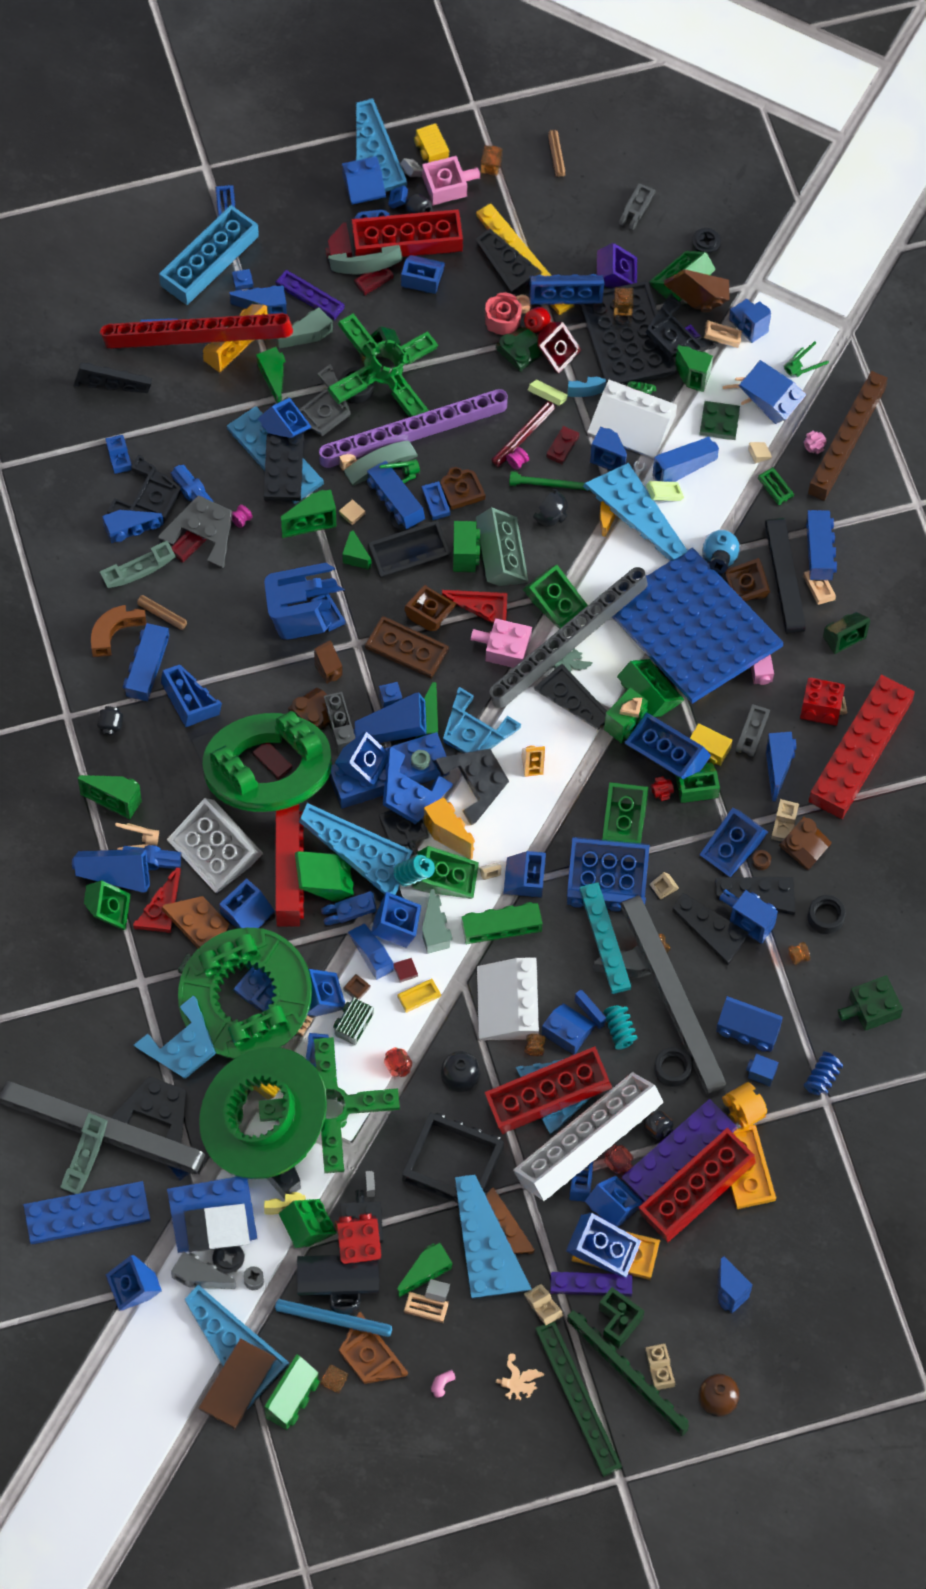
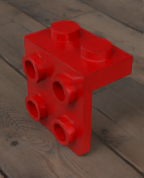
[800,678,845,726]
[334,1213,381,1264]

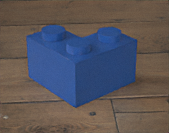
[729,298,772,343]

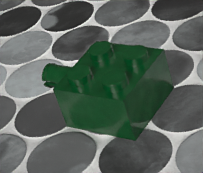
[837,975,903,1031]

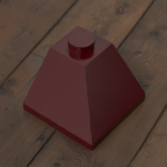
[538,322,581,374]

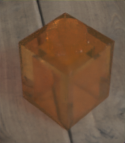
[481,145,503,175]
[614,288,633,315]

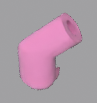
[431,1370,455,1397]

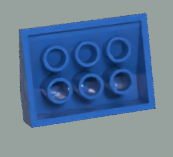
[567,837,650,897]
[167,1177,258,1253]

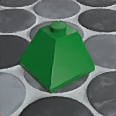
[84,880,131,930]

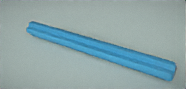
[275,1299,392,1337]

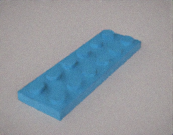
[227,406,324,504]

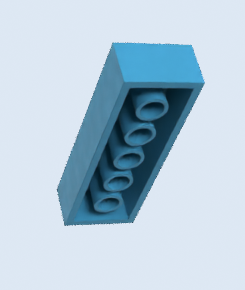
[159,205,259,305]

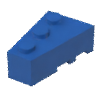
[161,664,222,727]

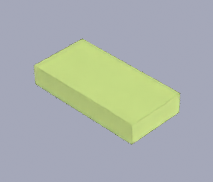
[528,379,568,406]
[646,481,684,501]

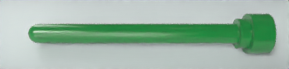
[509,471,590,491]

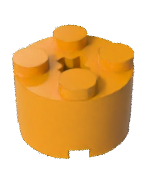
[722,1082,767,1129]

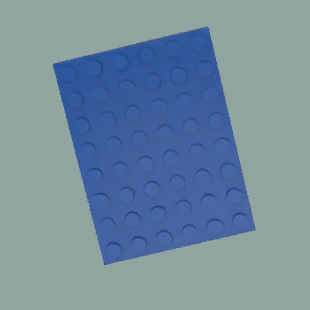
[609,547,783,704]

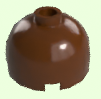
[698,1374,739,1416]

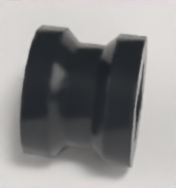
[709,550,730,574]

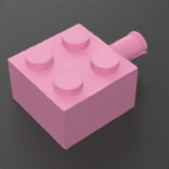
[422,156,480,205]
[471,618,532,668]

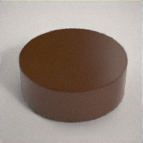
[752,850,771,870]

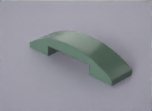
[328,245,402,274]
[344,441,418,486]
[100,540,175,588]
[61,1113,108,1194]

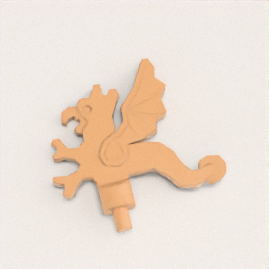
[496,1354,544,1400]

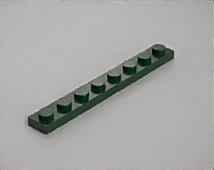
[567,1310,689,1436]
[535,1321,622,1477]

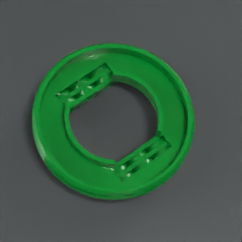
[203,711,332,812]

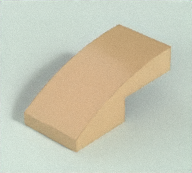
[771,799,799,842]
[524,1284,563,1325]

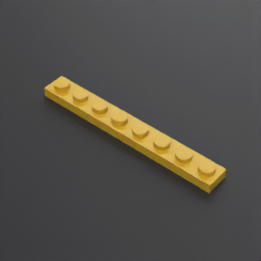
[476,203,574,315]

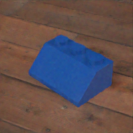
[716,996,783,1052]

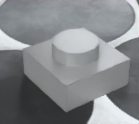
[400,159,422,177]

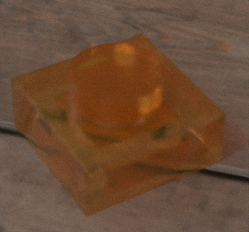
[321,1364,349,1393]

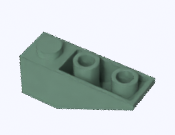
[277,307,333,348]
[422,889,453,954]

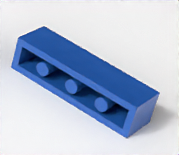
[367,461,425,529]
[806,510,837,580]
[123,623,169,702]

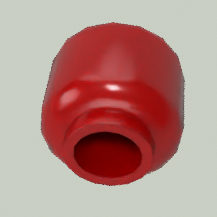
[524,307,551,333]

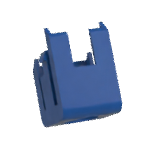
[264,563,345,640]

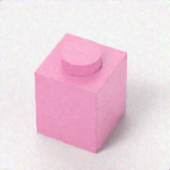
[751,654,774,685]

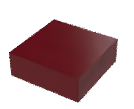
[393,957,418,983]

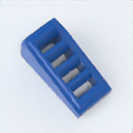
[570,1161,593,1202]

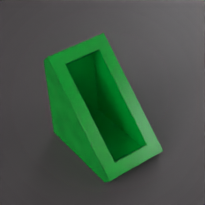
[342,530,371,569]

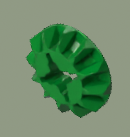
[627,381,656,394]

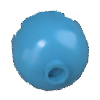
[702,530,739,566]

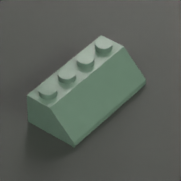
[476,507,529,586]

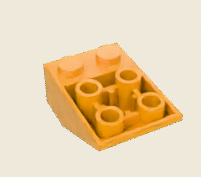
[424,797,475,859]

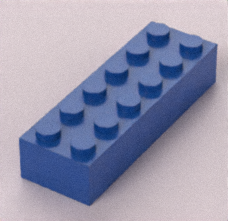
[329,732,450,809]

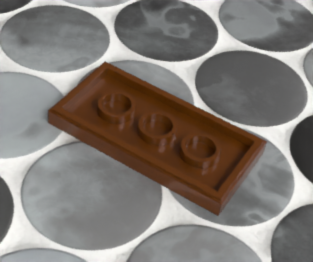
[365,616,449,679]
[199,1338,276,1429]

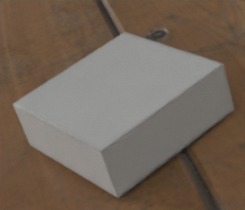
[366,1171,375,1197]
[425,1279,450,1303]

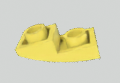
[264,1192,306,1215]

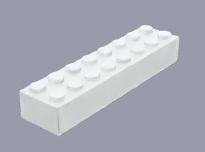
[513,1072,664,1201]

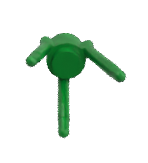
[783,341,829,377]
[379,459,420,483]

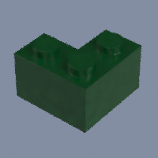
[598,1287,644,1349]

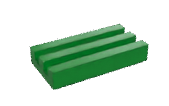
[758,467,794,506]

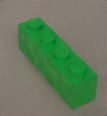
[461,902,543,945]

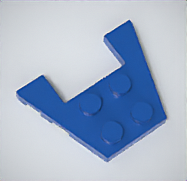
[383,747,453,824]

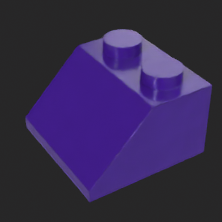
[597,243,637,288]

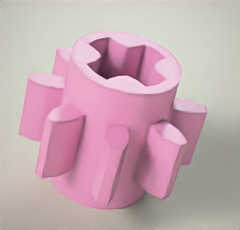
[804,430,827,454]

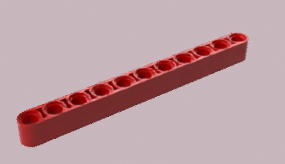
[100,313,293,348]

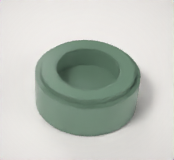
[411,750,430,770]

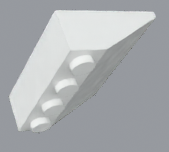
[587,380,677,459]
[167,798,263,893]
[477,958,539,1040]

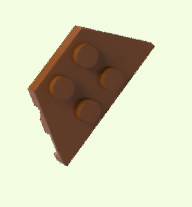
[161,896,229,948]
[486,1188,535,1255]
[339,1312,408,1384]

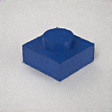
[388,185,408,209]
[232,269,253,290]

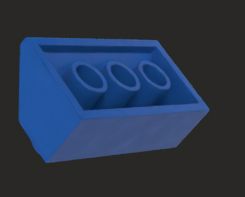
[530,274,604,304]
[625,713,711,779]

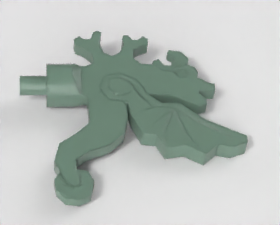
[552,648,593,672]

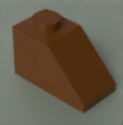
[314,640,343,684]

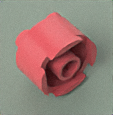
[485,293,522,335]

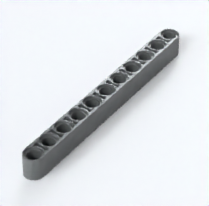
[489,567,648,708]
[620,895,726,1094]
[0,1081,205,1174]

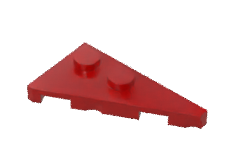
[442,590,508,624]
[133,867,181,933]

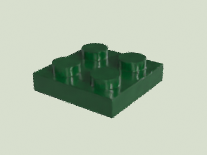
[699,401,740,440]

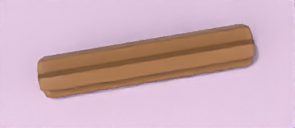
[548,130,565,177]
[137,595,187,630]

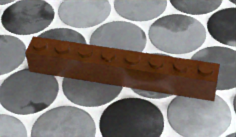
[808,371,888,501]

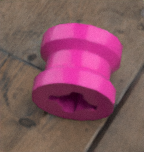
[506,447,529,470]
[231,504,253,528]

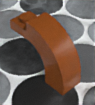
[91,605,146,657]

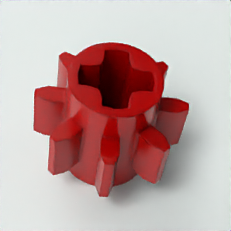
[651,776,674,801]

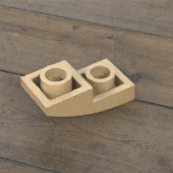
[645,1344,675,1390]

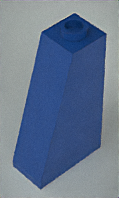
[652,437,719,482]
[353,692,426,743]
[72,849,150,892]

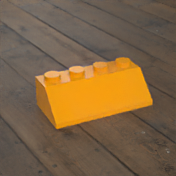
[203,304,268,373]

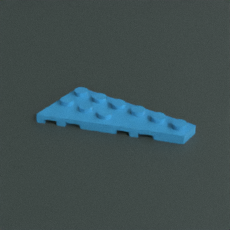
[356,99,407,192]
[583,463,688,561]
[299,803,413,895]
[455,1175,532,1299]
[185,1284,289,1409]

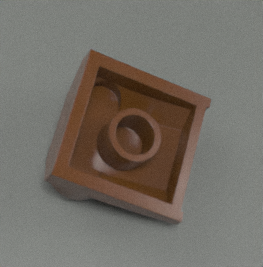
[724,558,770,601]
[404,585,456,631]
[288,687,330,730]
[779,817,832,871]

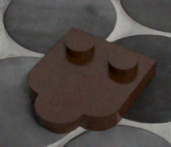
[441,467,486,510]

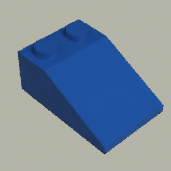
[738,360,806,424]
[766,732,796,801]
[700,808,768,877]
[566,1213,641,1278]

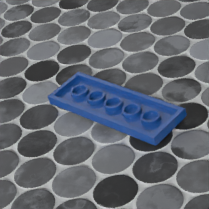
[24,1181,150,1244]

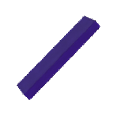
[275,270,345,320]

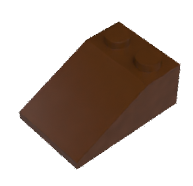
[664,269,730,312]

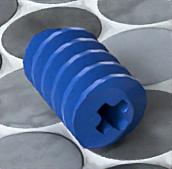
[804,1051,843,1095]

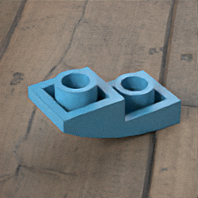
[567,377,606,397]

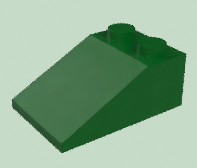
[281,490,337,538]
[523,564,588,629]
[78,775,142,820]
[602,782,649,843]
[412,846,479,899]
[295,851,354,903]

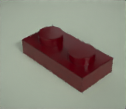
[546,426,580,465]

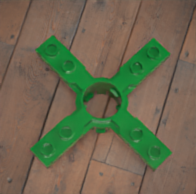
[327,314,438,417]
[258,1037,400,1174]

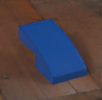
[105,434,132,474]

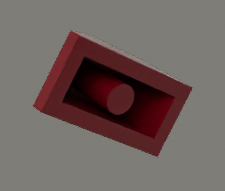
[325,222,352,258]

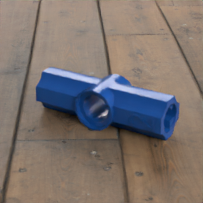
[171,465,214,502]
[123,845,182,870]

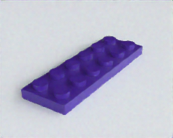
[622,1099,737,1202]

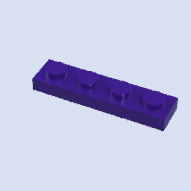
[550,1272,632,1296]

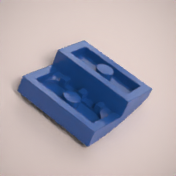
[233,967,275,1012]

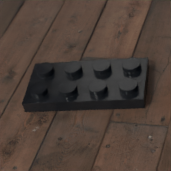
[264,433,304,501]

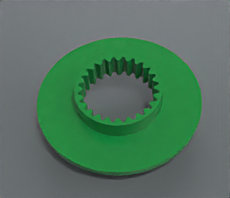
[178,927,312,1059]
[199,1047,327,1179]

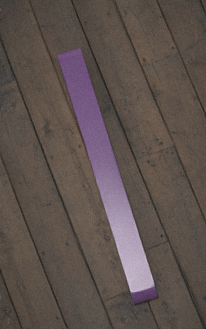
[319,389,508,468]

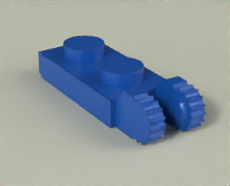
[321,891,377,926]

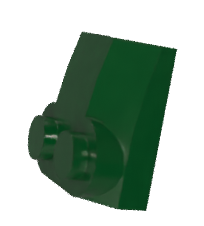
[496,326,543,372]

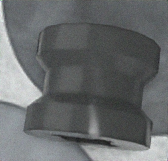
[243,1266,264,1291]

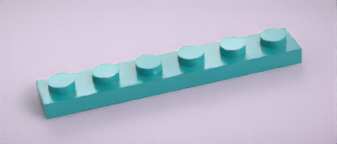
[579,882,631,994]

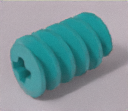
[394,855,435,887]
[603,1005,638,1050]

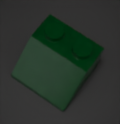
[823,612,870,654]

